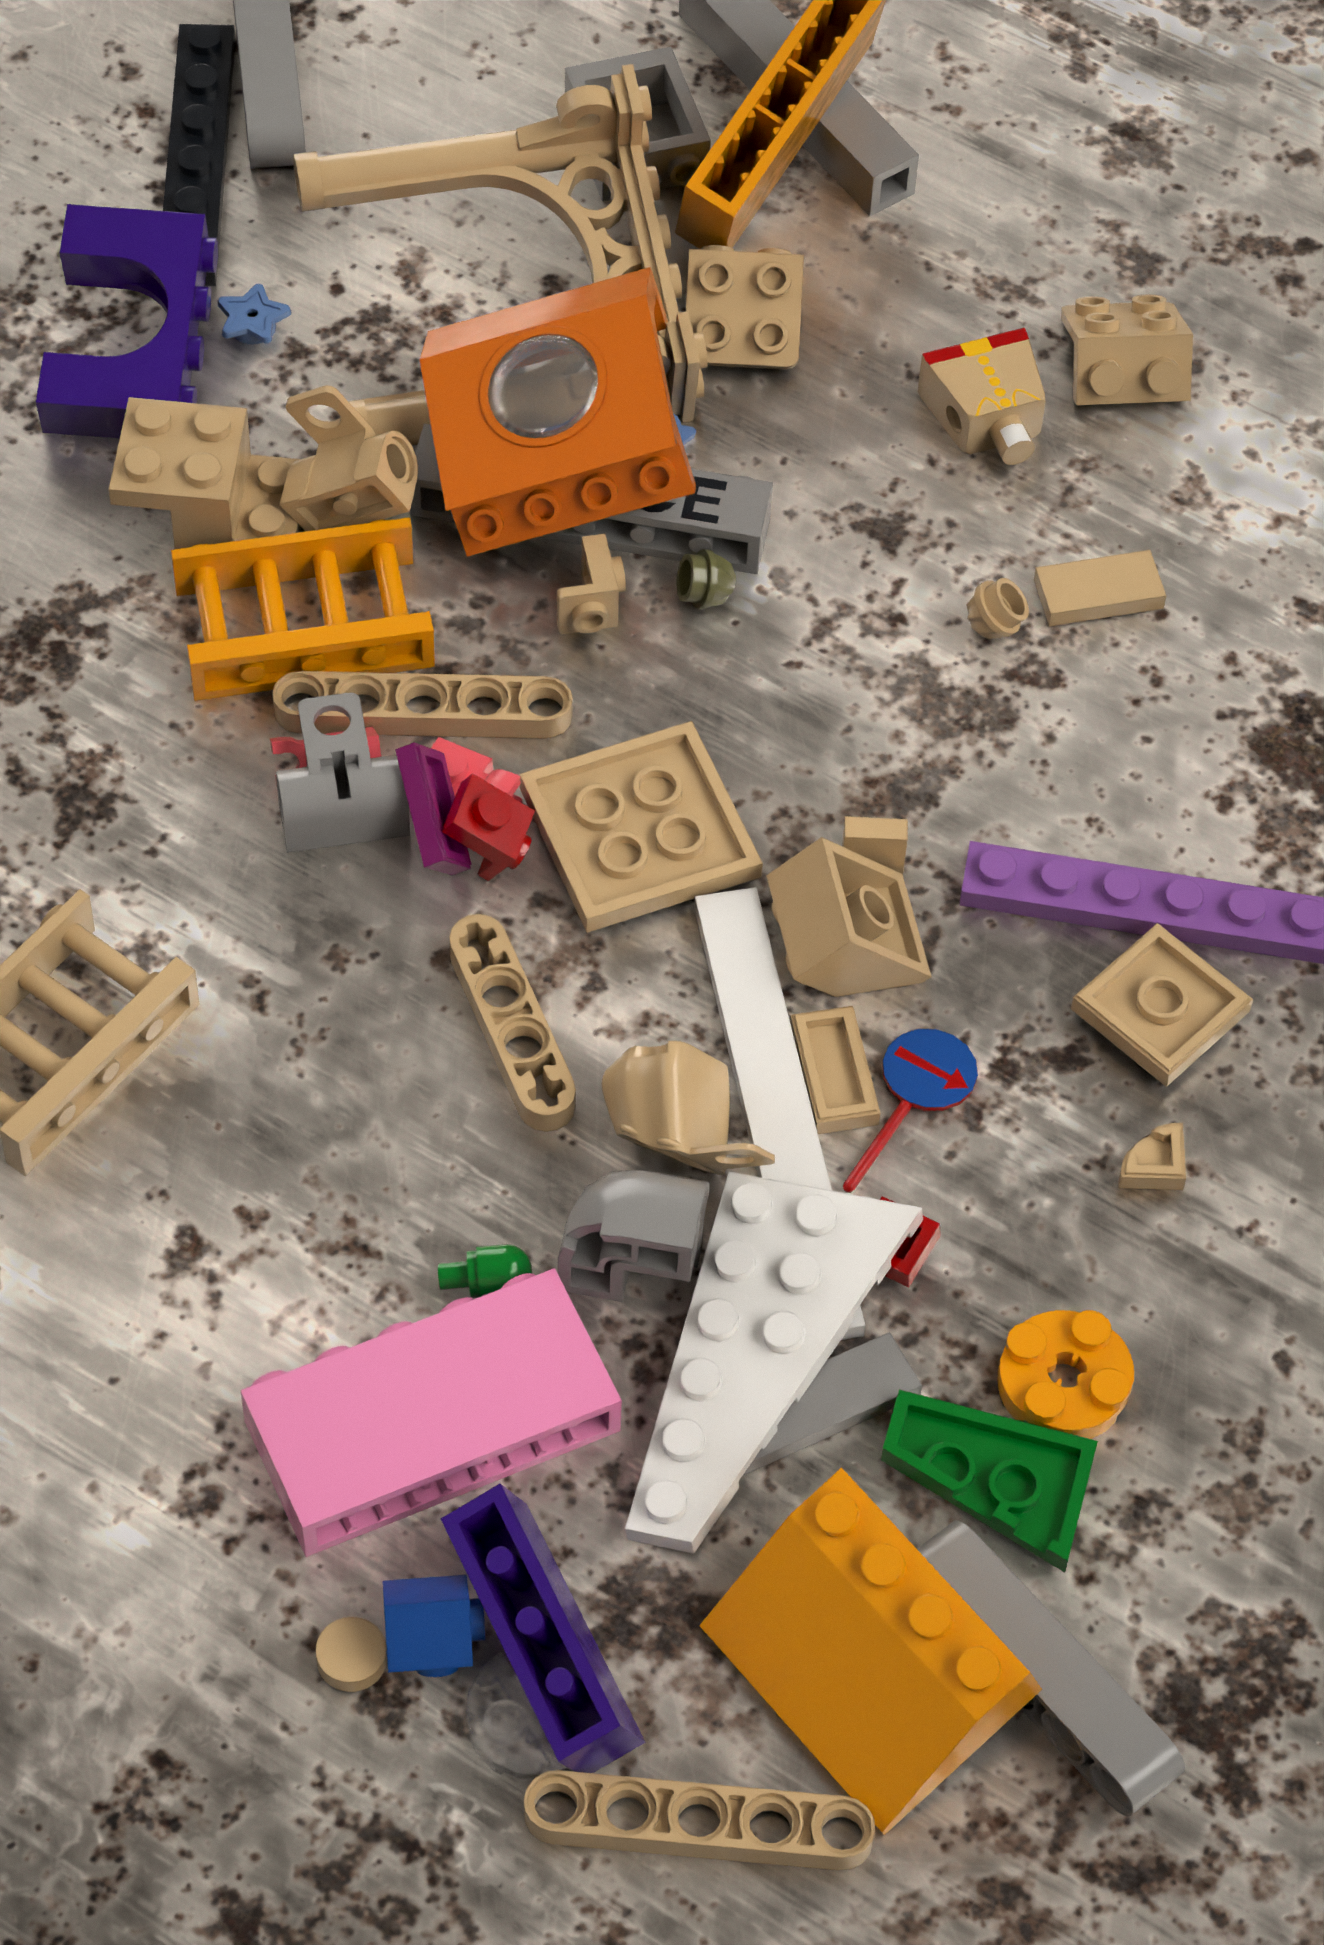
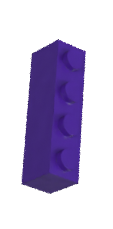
[441,1483,646,1773]

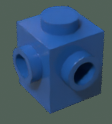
[383,1575,486,1677]

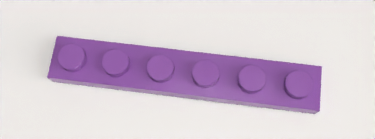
[959,841,1324,964]

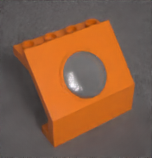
[419,267,696,557]

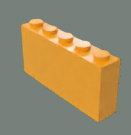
[675,0,886,249]

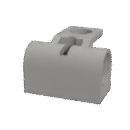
[276,693,410,853]

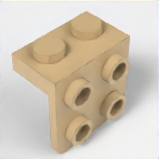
[686,245,804,370]
[1061,294,1193,405]

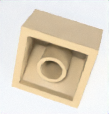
[766,837,932,997]

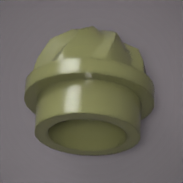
[676,549,737,610]

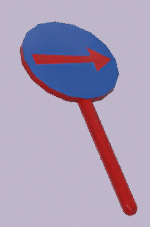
[843,1029,978,1193]

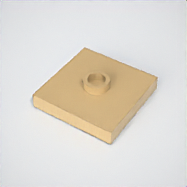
[1071,923,1253,1087]

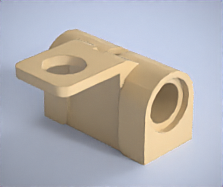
[279,385,418,531]

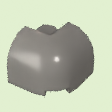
[558,1170,710,1302]

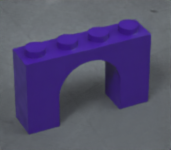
[36,204,218,439]

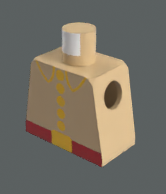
[918,327,1046,465]

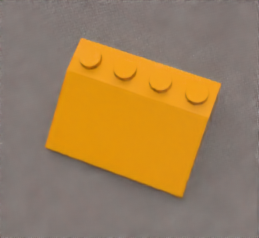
[699,1467,1042,1835]

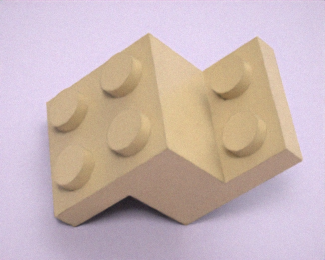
[109,397,301,549]

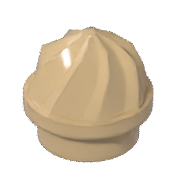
[966,578,1029,639]

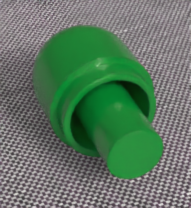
[438,1244,532,1297]

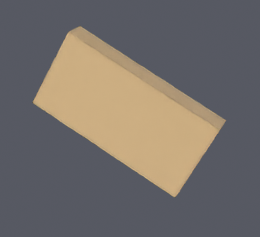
[1034,550,1166,627]
[790,1006,881,1134]

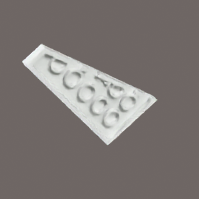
[625,1172,923,1554]

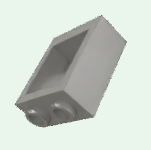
[565,47,711,202]

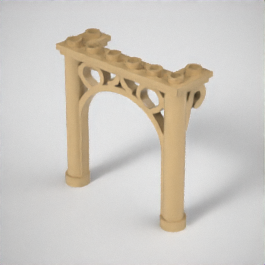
[293,64,708,446]

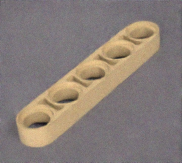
[272,671,573,739]
[524,1770,876,1871]

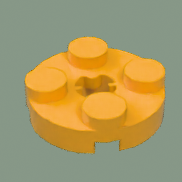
[997,1310,1134,1439]

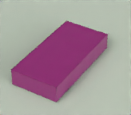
[395,742,472,876]

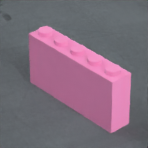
[241,1268,622,1557]

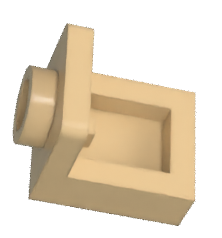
[557,534,626,634]

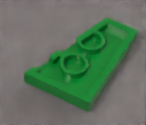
[881,1389,1098,1573]

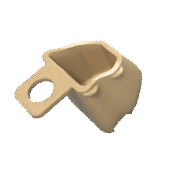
[601,1041,775,1175]

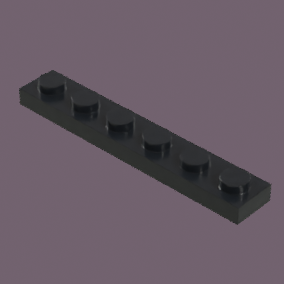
[163,24,235,286]

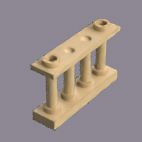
[0,889,200,1176]

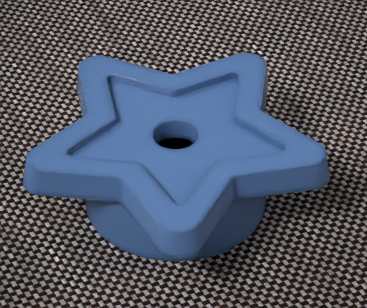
[218,284,292,345]

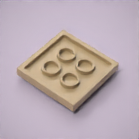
[519,721,763,933]

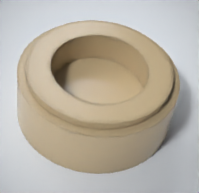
[316,1617,387,1692]

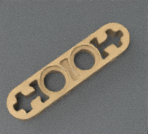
[449,914,576,1132]

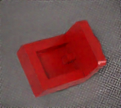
[441,773,535,881]

